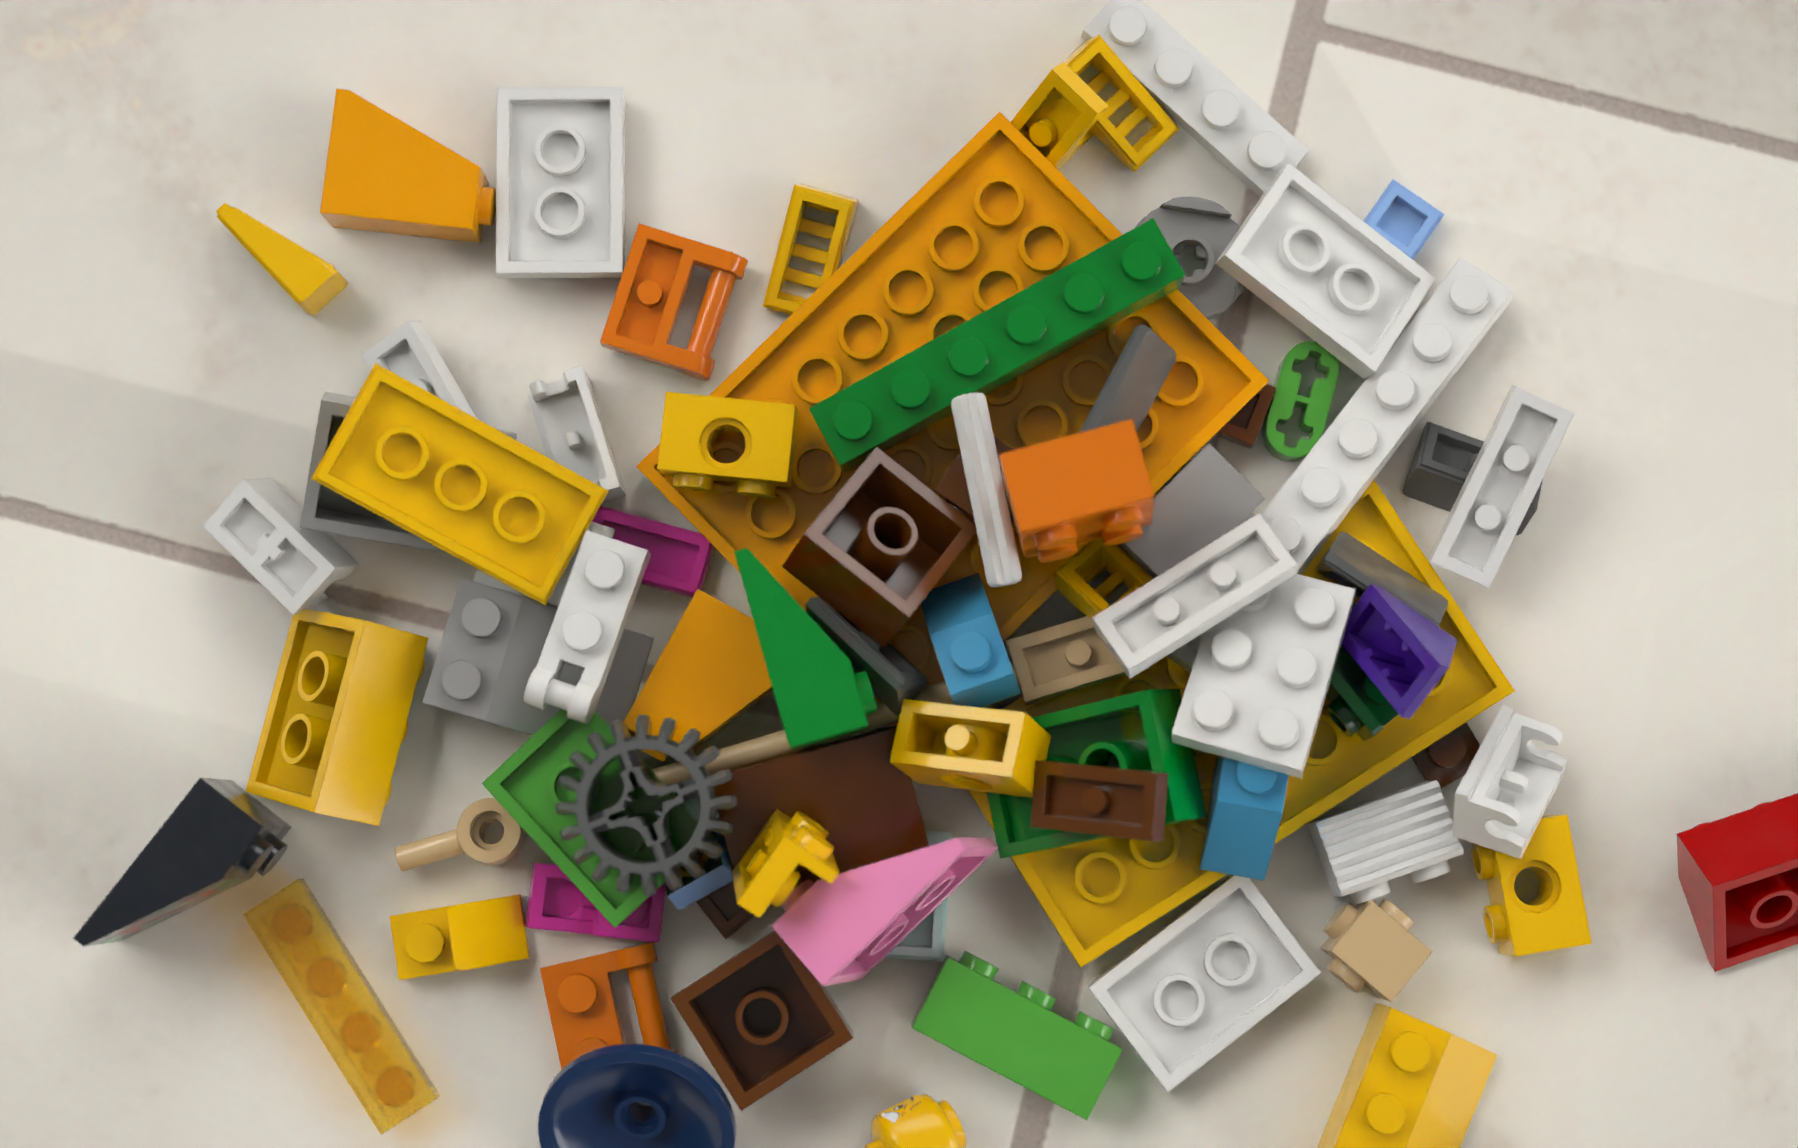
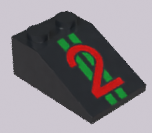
[73,778,292,947]

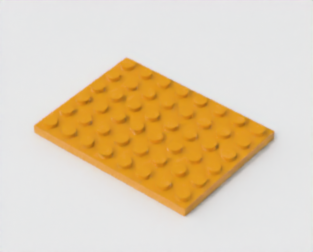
[636,112,1269,727]

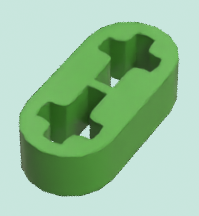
[1262,341,1339,462]

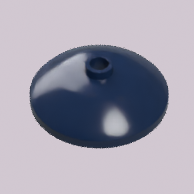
[538,1044,736,1148]

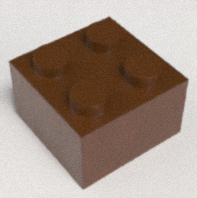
[782,447,977,648]
[670,930,854,1111]

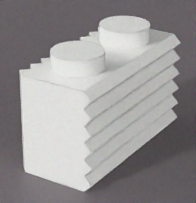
[1307,780,1464,904]

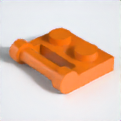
[600,223,748,380]
[540,942,679,1069]

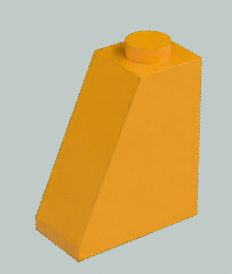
[320,89,496,243]
[624,589,773,762]

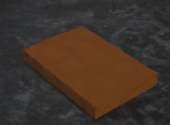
[712,725,929,889]

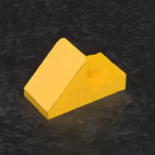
[1011,62,1108,170]
[389,894,530,980]

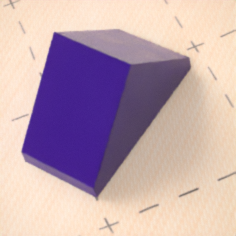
[1341,584,1457,719]

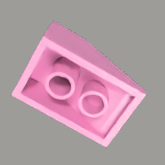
[771,838,999,986]

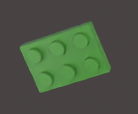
[481,709,714,928]

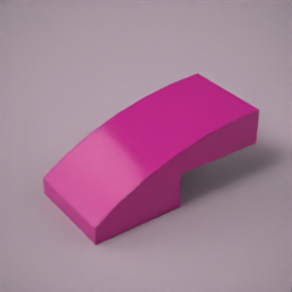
[525,862,666,942]

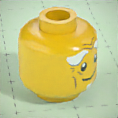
[865,1093,966,1148]

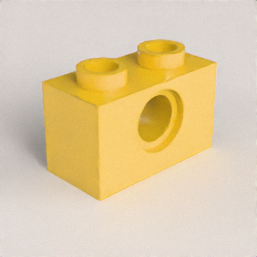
[657,392,799,498]
[889,699,1051,798]
[1471,814,1592,957]

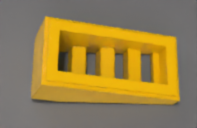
[1064,35,1180,172]
[762,184,860,315]
[216,203,348,316]
[1055,538,1154,620]

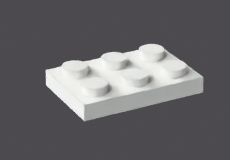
[496,87,625,278]
[1215,163,1436,379]
[1171,574,1356,778]
[1087,875,1321,1092]

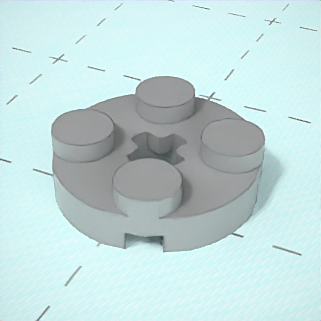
[1135,197,1246,320]

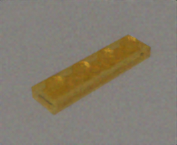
[243,878,440,1135]

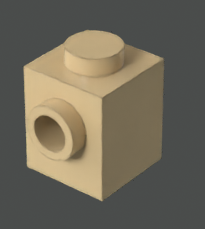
[1320,898,1433,1002]

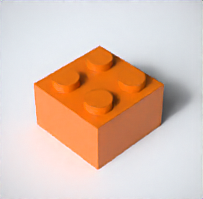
[999,419,1154,563]

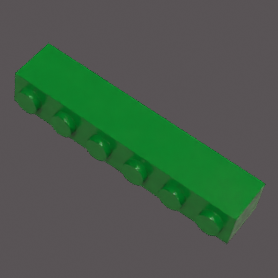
[809,218,1185,473]

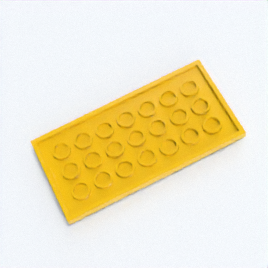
[968,480,1515,968]

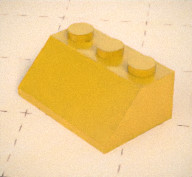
[245,609,428,826]
[1317,1003,1497,1148]

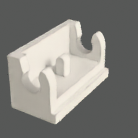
[527,365,626,503]
[202,478,359,615]
[1452,705,1567,859]

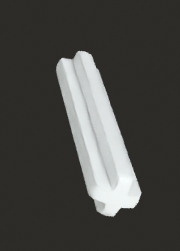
[951,393,1022,587]

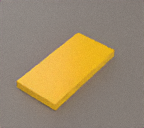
[311,363,608,605]

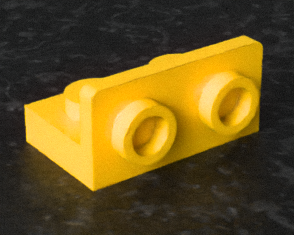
[732,809,840,918]

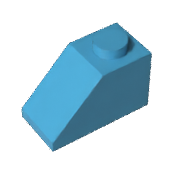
[921,573,1021,708]
[1199,755,1289,881]

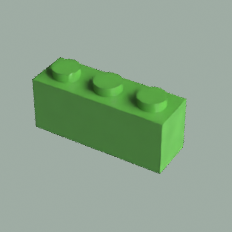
[911,951,1123,1120]

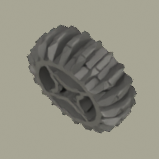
[555,715,737,896]

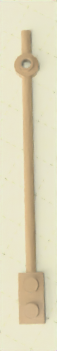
[395,616,1150,872]

